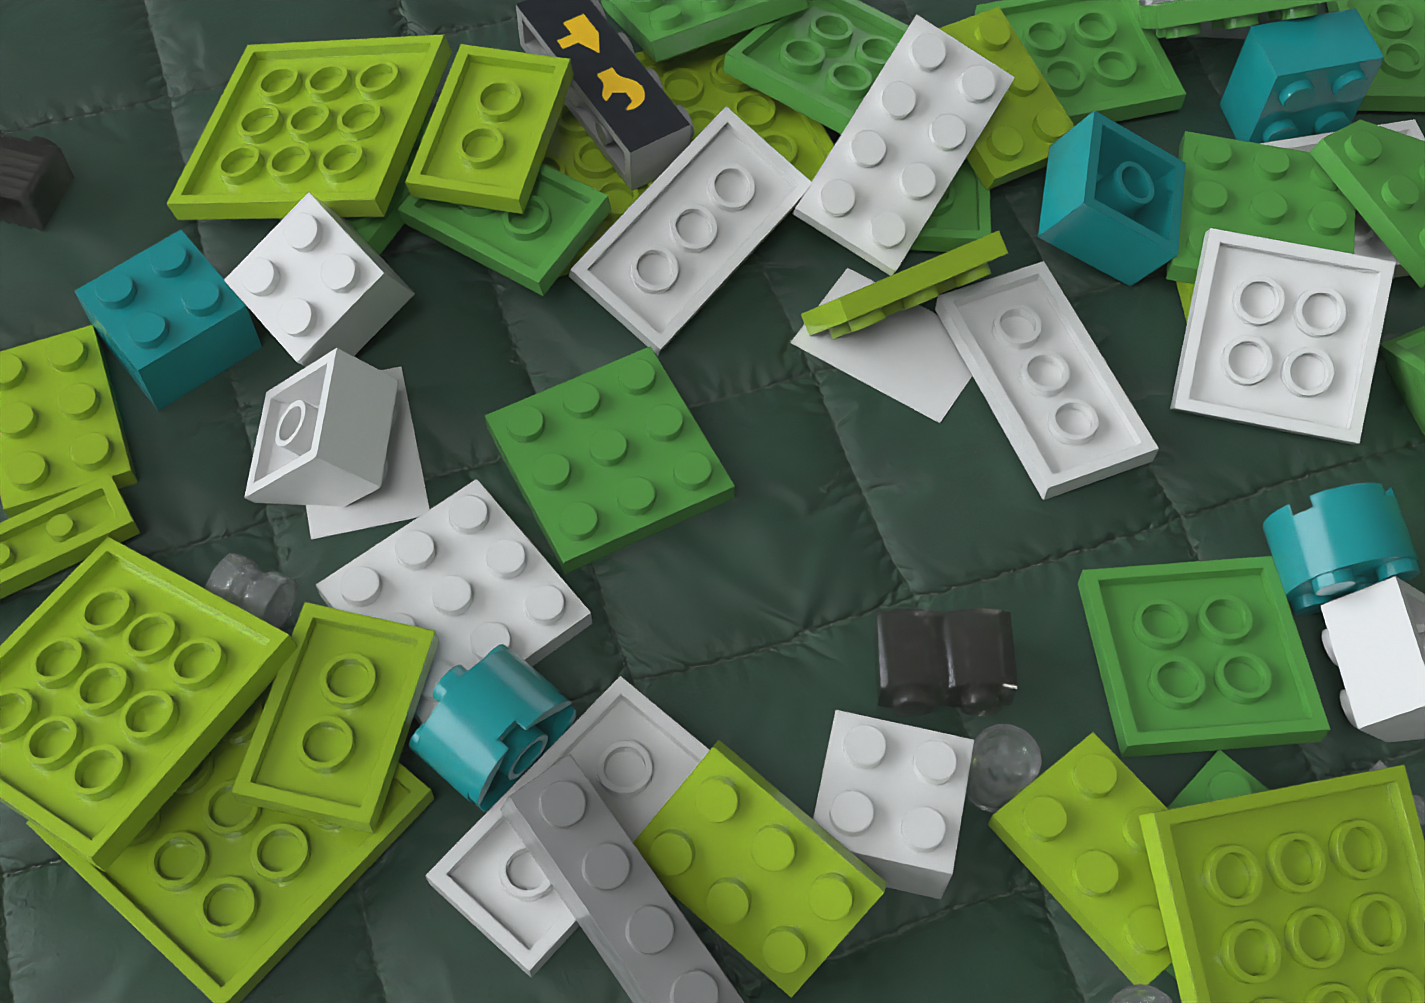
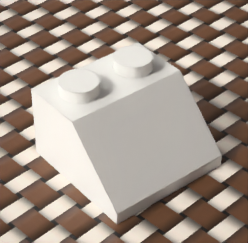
[244,348,398,507]
[1321,576,1425,742]

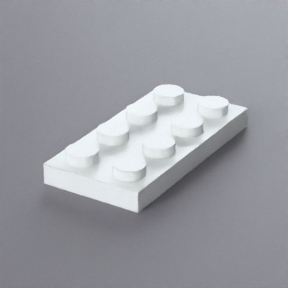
[792,14,1015,276]
[569,106,811,355]
[935,261,1159,500]
[426,676,710,978]

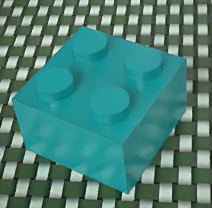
[1219,8,1384,144]
[1038,110,1186,286]
[74,230,262,411]

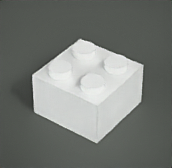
[224,193,415,367]
[813,710,974,899]

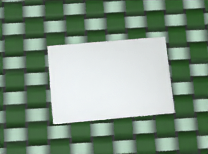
[790,268,972,423]
[306,367,430,540]

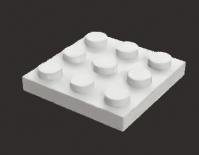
[1170,228,1396,445]
[316,479,592,725]

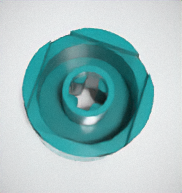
[1263,482,1421,616]
[409,644,576,812]

